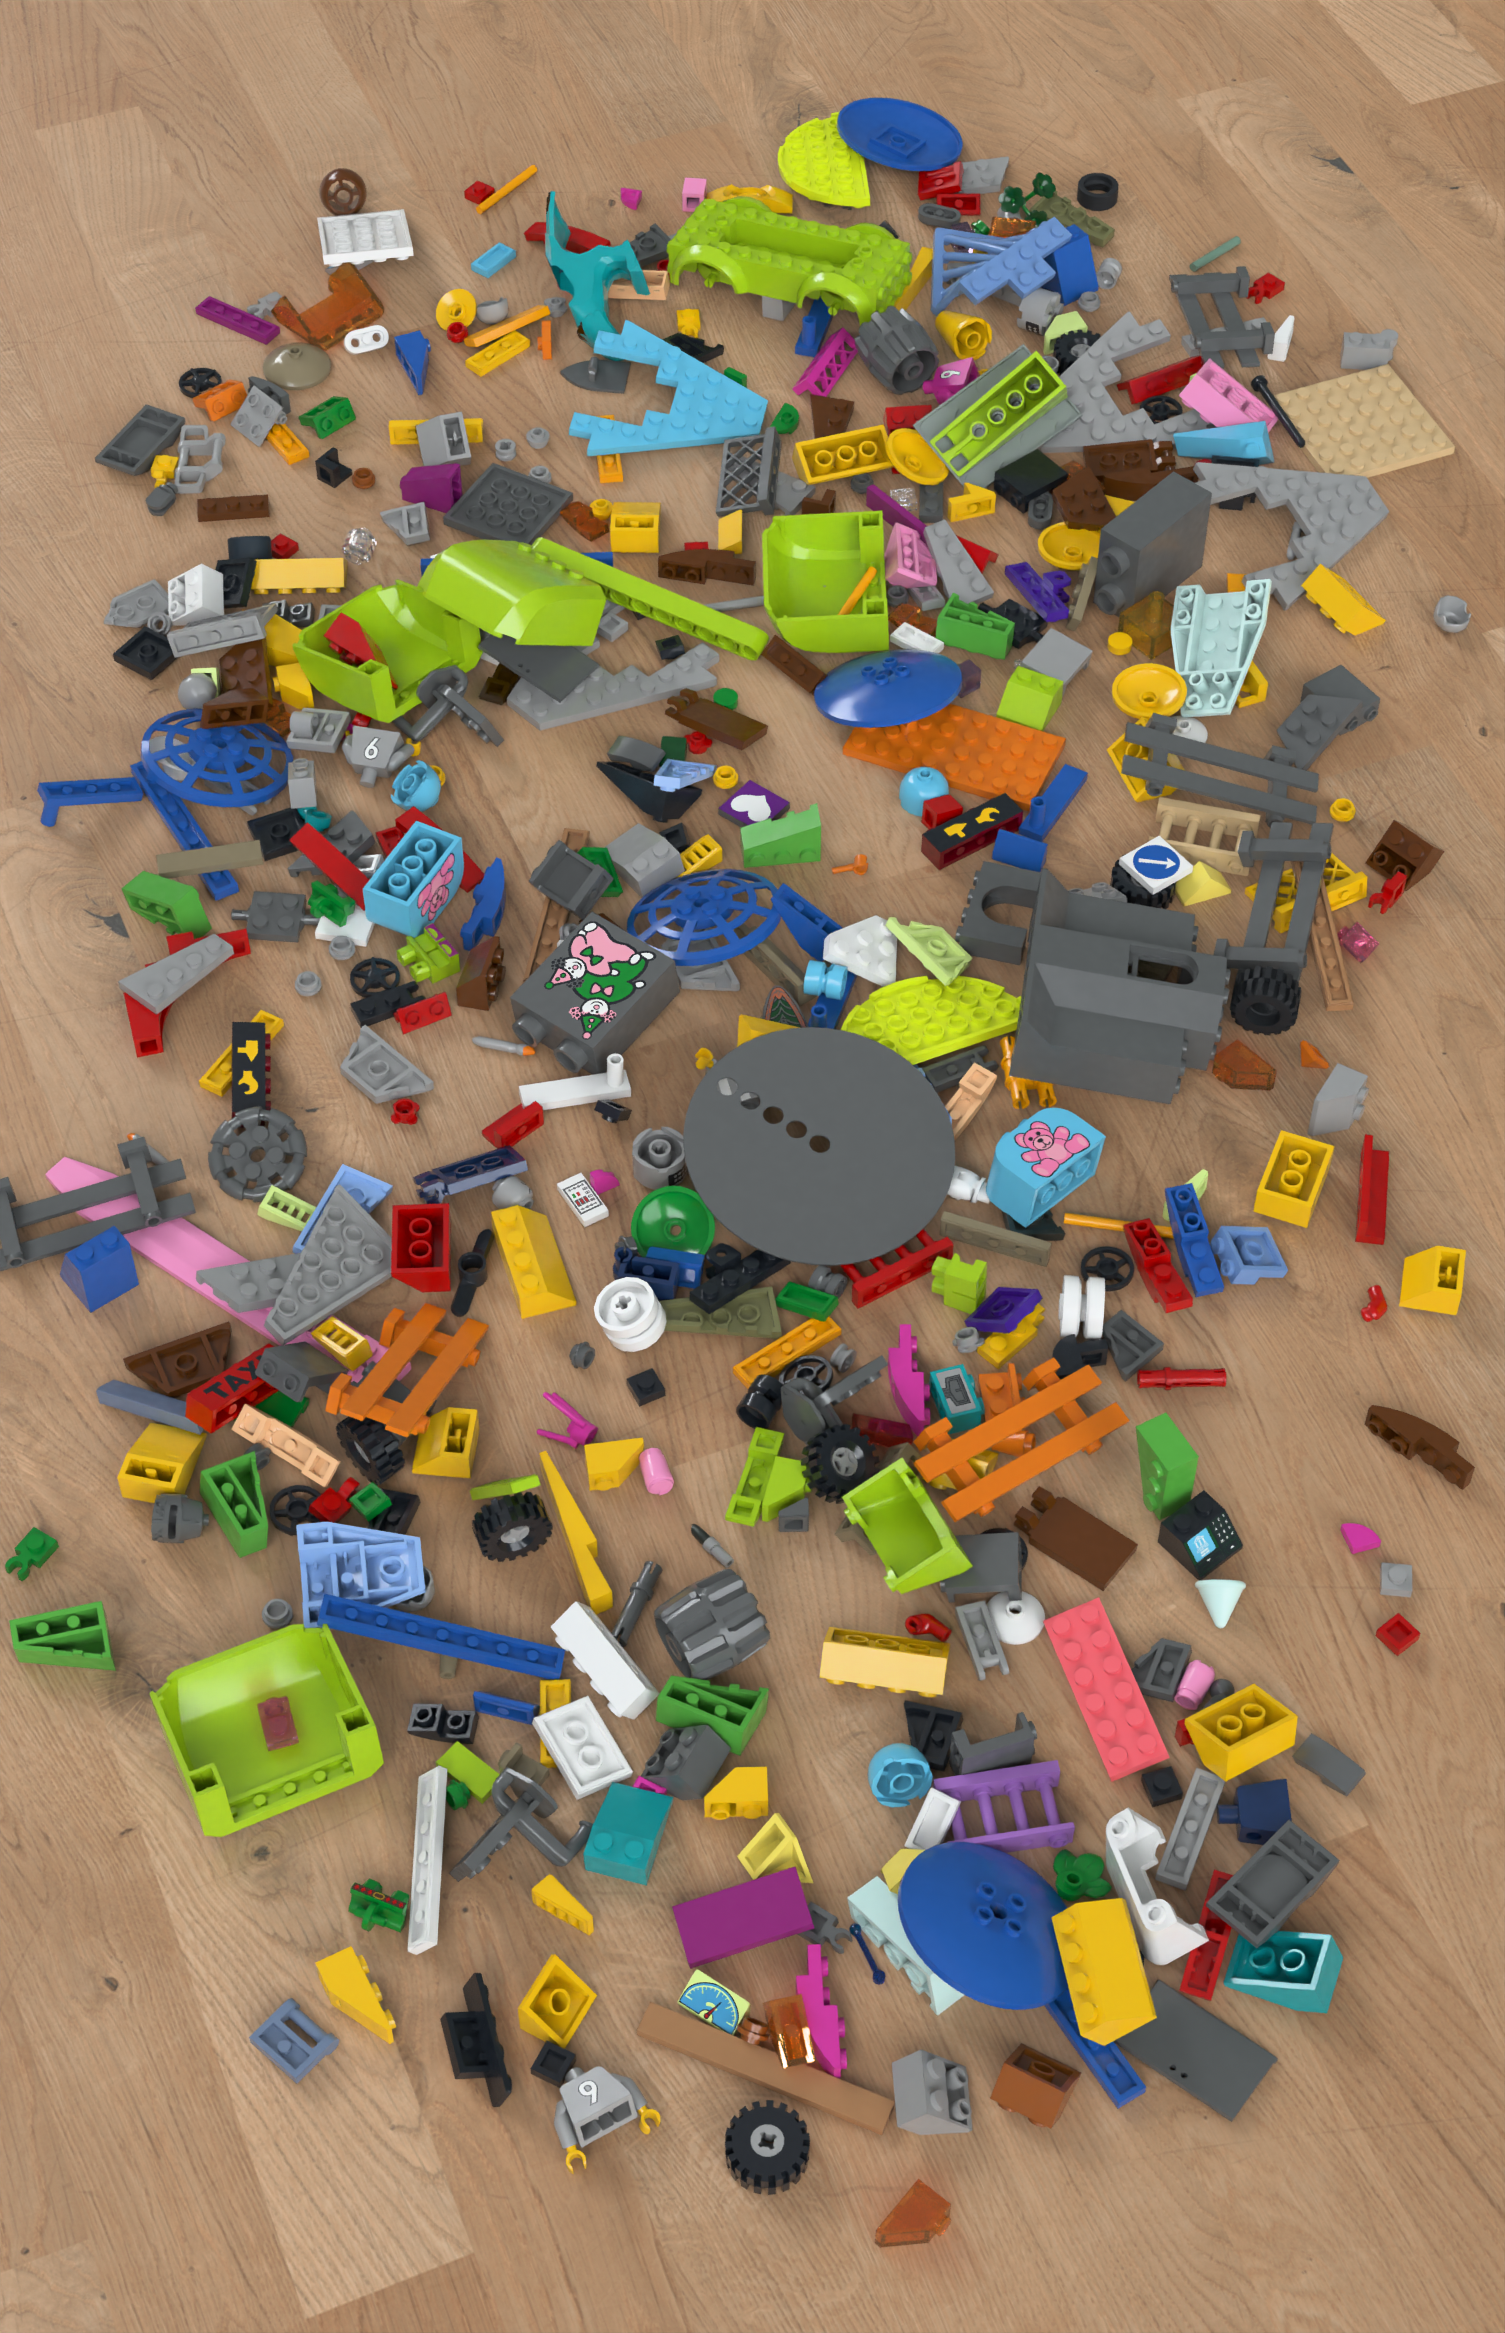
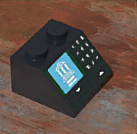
[1158,1490,1243,1580]

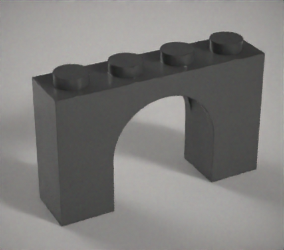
[955,861,1041,965]

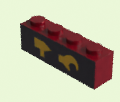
[921,793,1023,870]
[232,1022,271,1128]

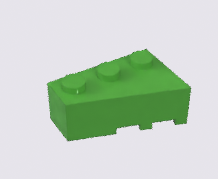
[656,1675,769,1756]

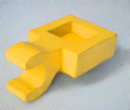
[151,455,179,488]

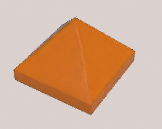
[1300,1040,1329,1069]

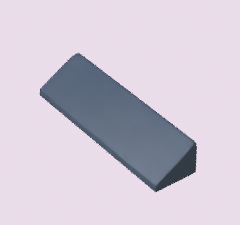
[96,1380,204,1435]

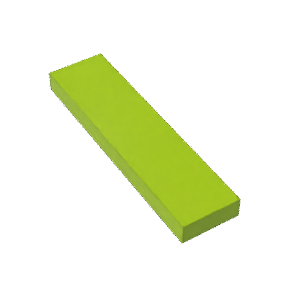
[470,1474,540,1501]

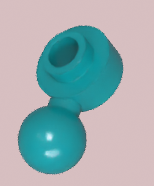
[297,807,332,832]

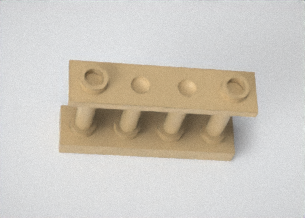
[1148,797,1261,876]

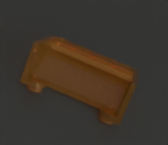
[271,262,384,351]

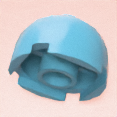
[391,760,441,812]
[899,767,949,816]
[867,1743,933,1807]

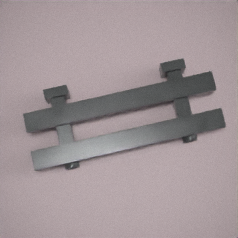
[1169,266,1275,369]
[1121,713,1319,828]
[1213,822,1334,994]
[0,1137,196,1271]

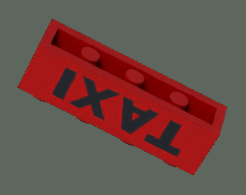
[185,1343,279,1434]

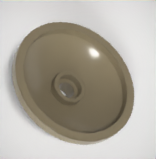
[263,342,331,390]

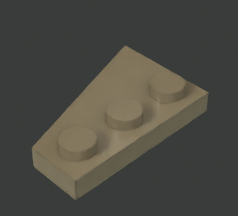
[1066,556,1098,631]

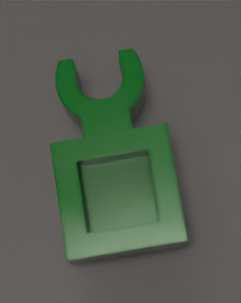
[5,1527,59,1581]

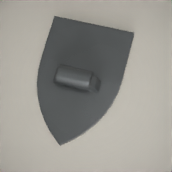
[560,357,631,394]

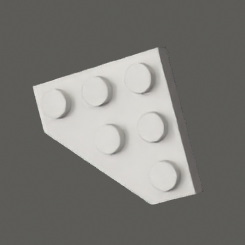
[823,915,897,987]

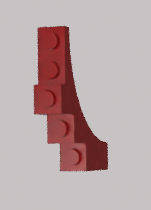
[123,929,251,1058]

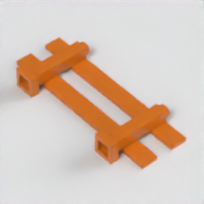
[325,1303,489,1437]
[913,1357,1130,1522]

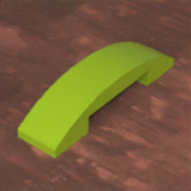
[725,1427,785,1527]

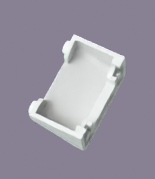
[1106,1807,1209,1965]

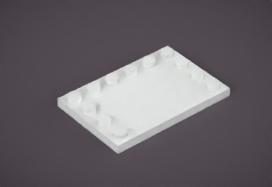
[317,209,414,267]

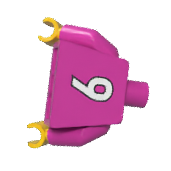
[923,357,988,405]

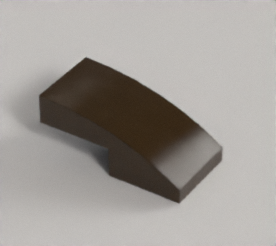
[479,662,521,705]

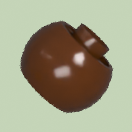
[319,168,367,216]

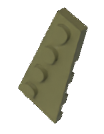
[1029,191,1115,248]
[659,1287,782,1339]

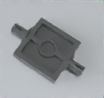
[231,891,320,943]

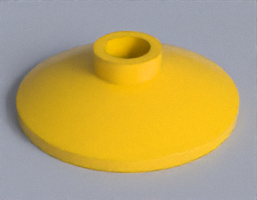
[436,289,477,331]

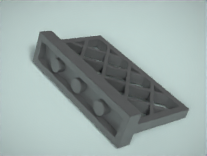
[716,427,782,517]

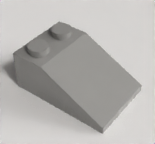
[604,823,685,898]

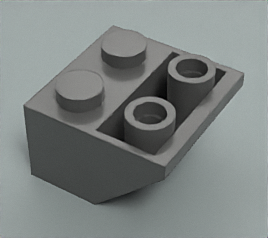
[641,1725,731,1801]

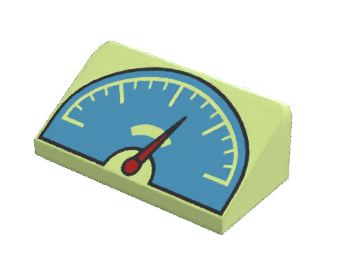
[678,1969,750,2036]

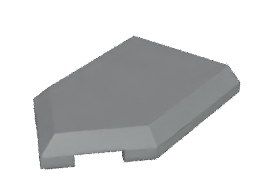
[104,579,169,628]

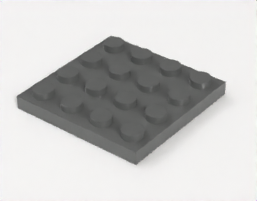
[443,463,573,545]

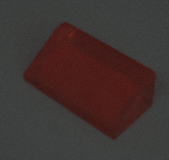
[852,1413,913,1447]

